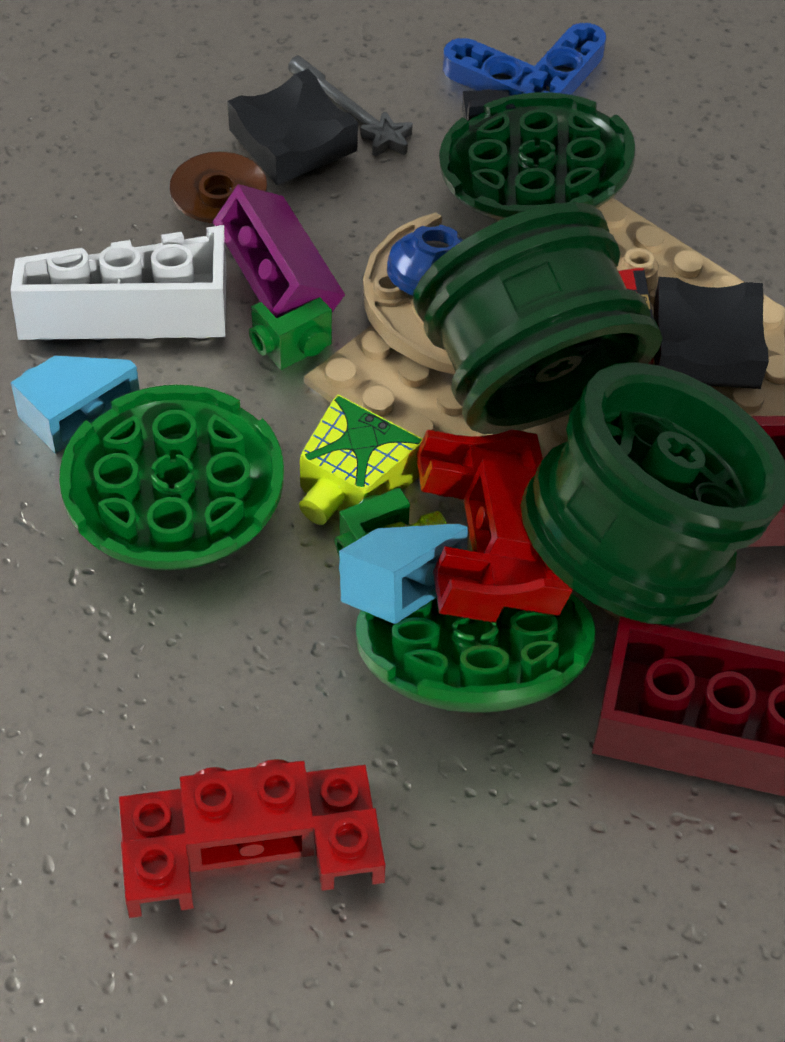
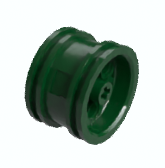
[413,202,663,434]
[521,362,785,625]

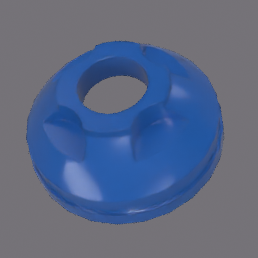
[386,225,463,296]

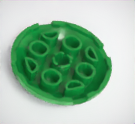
[59,385,284,570]
[356,593,595,713]

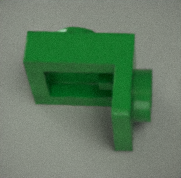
[249,297,332,370]
[334,487,410,558]

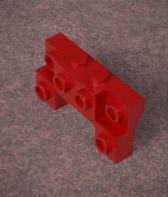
[416,429,572,622]
[119,759,385,918]

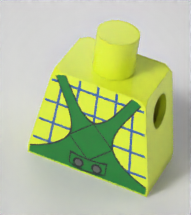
[299,394,423,525]

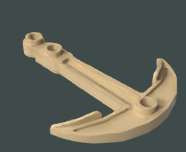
[363,213,659,374]

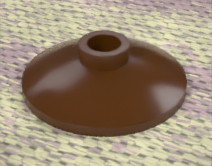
[170,152,267,224]

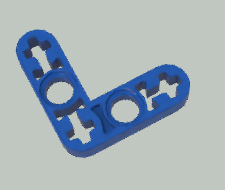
[443,23,606,96]

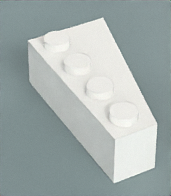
[10,225,227,341]

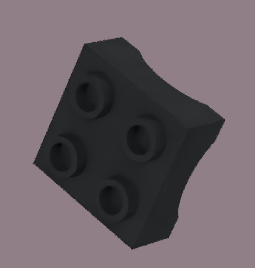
[227,69,358,185]
[653,277,769,389]

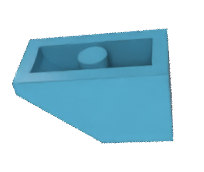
[11,356,140,454]
[339,524,468,624]

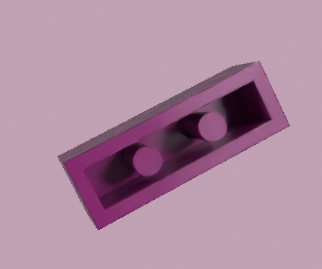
[213,184,345,318]

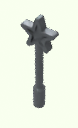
[288,55,413,156]

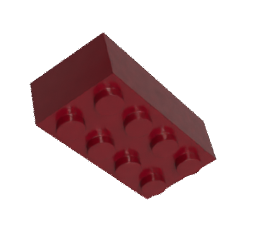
[592,616,785,797]

